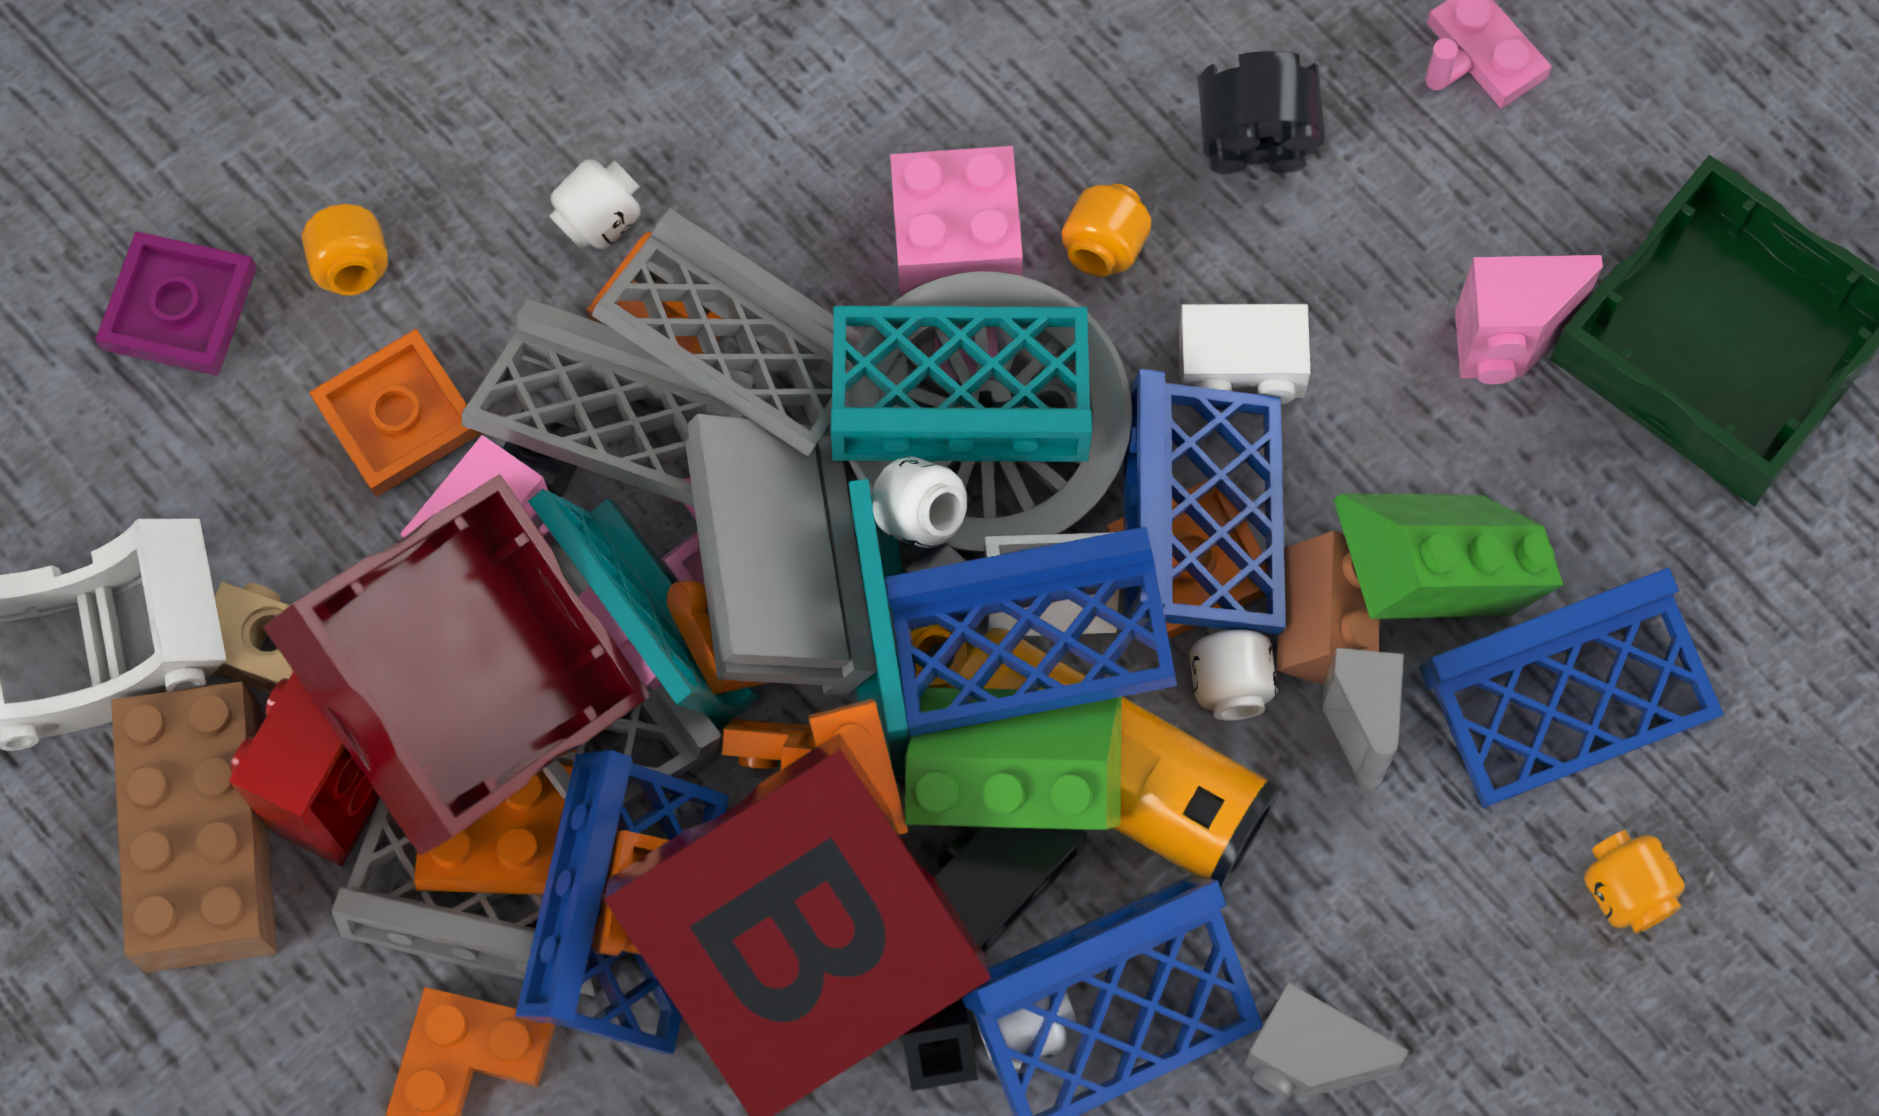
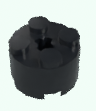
[1198,51,1325,174]

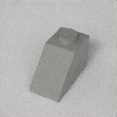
[1244,983,1409,1099]

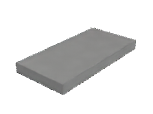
[688,414,849,669]

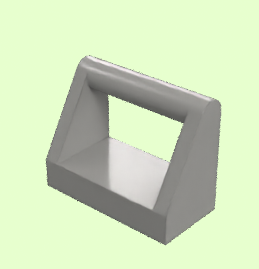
[1321,648,1404,792]

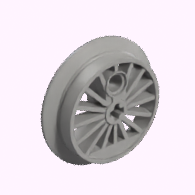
[845,271,1132,553]

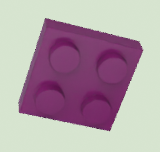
[95,231,257,376]

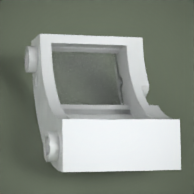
[0,518,226,751]

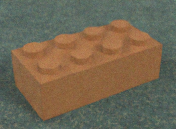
[111,681,277,973]

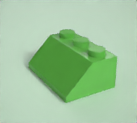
[1333,494,1563,619]
[905,688,1122,830]

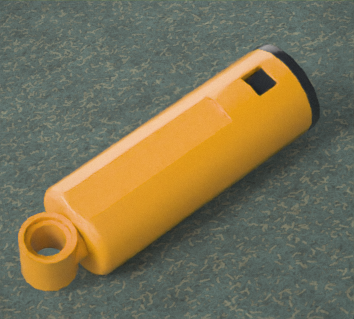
[911,624,1281,890]

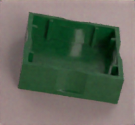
[1550,155,1879,507]

